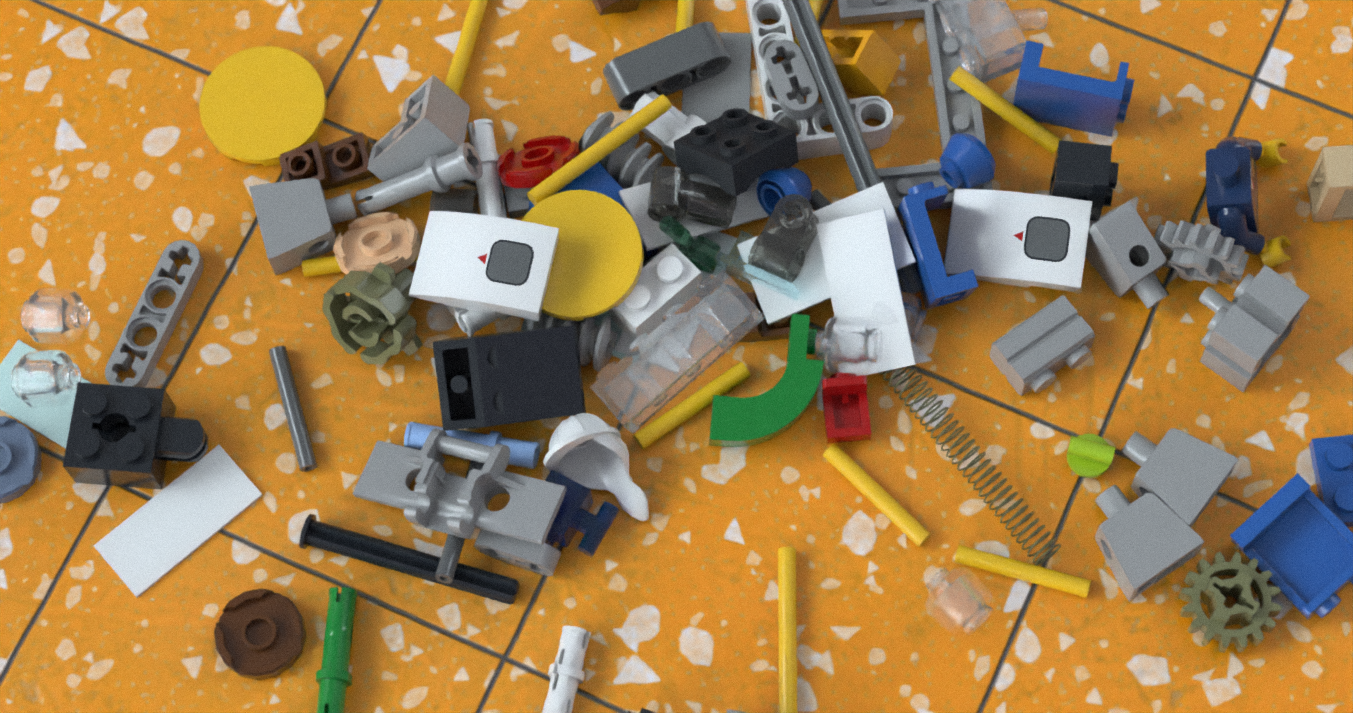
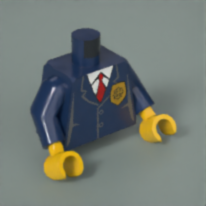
[1206,136,1291,267]

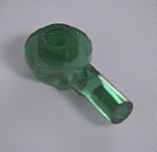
[659,216,725,274]

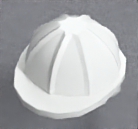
[543,413,649,521]

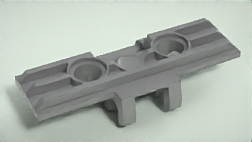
[353,429,567,545]

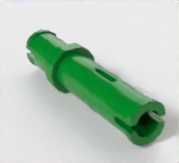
[315,587,358,713]

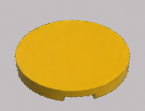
[199,46,327,166]
[521,190,644,321]

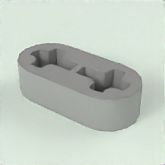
[764,40,819,120]
[474,529,561,576]

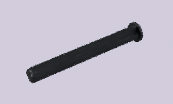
[299,514,519,605]

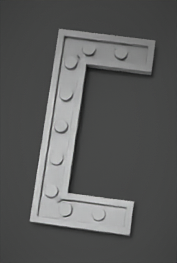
[837,0,993,211]

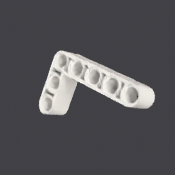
[745,0,893,160]

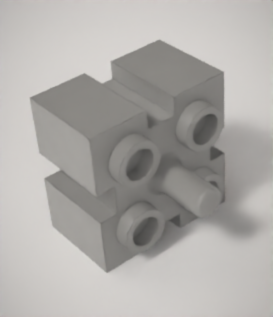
[1199,265,1310,392]

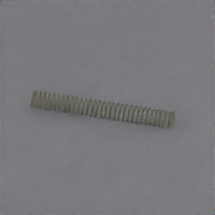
[879,366,1061,565]

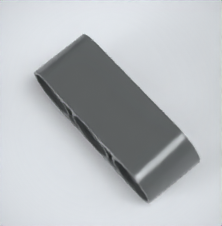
[603,22,731,111]

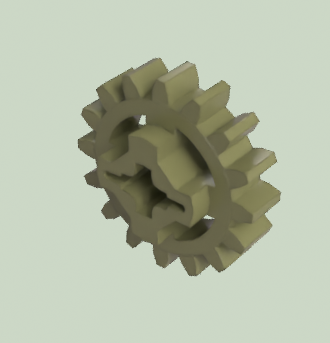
[1179,552,1282,653]

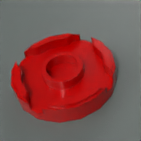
[496,136,581,188]

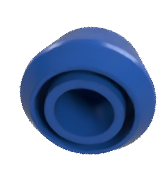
[939,133,996,189]
[756,167,812,223]

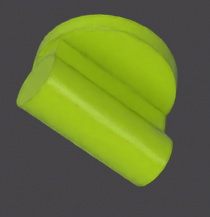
[1066,434,1116,478]

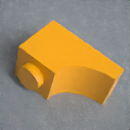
[821,30,902,95]

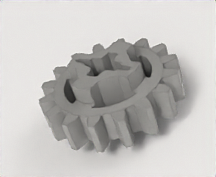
[1154,220,1249,285]

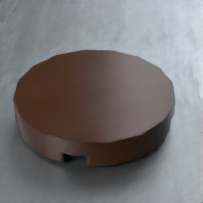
[214,589,306,680]

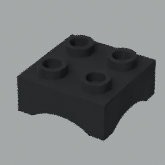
[674,108,799,197]

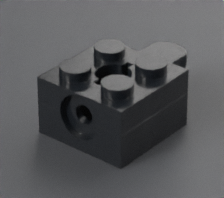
[63,382,209,490]

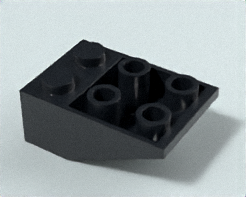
[433,325,586,431]

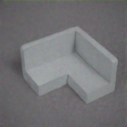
[367,74,470,182]

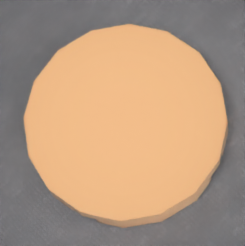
[333,212,421,274]

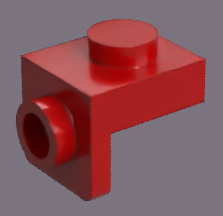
[821,371,872,444]

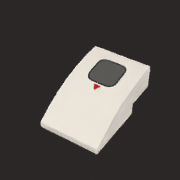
[944,188,1092,292]
[409,211,559,322]

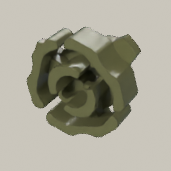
[322,262,423,365]

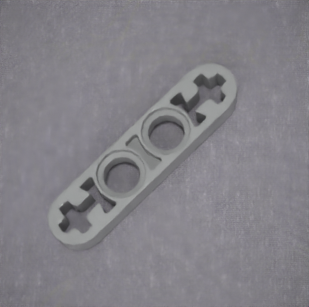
[105,240,204,387]

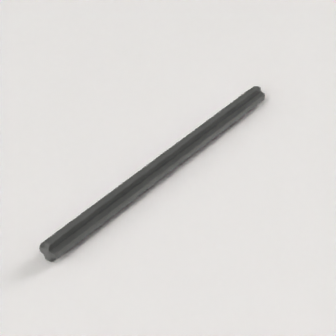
[782,0,922,298]

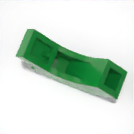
[709,314,824,447]

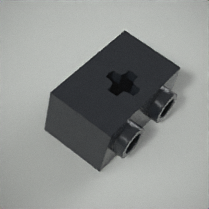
[1049,140,1119,221]

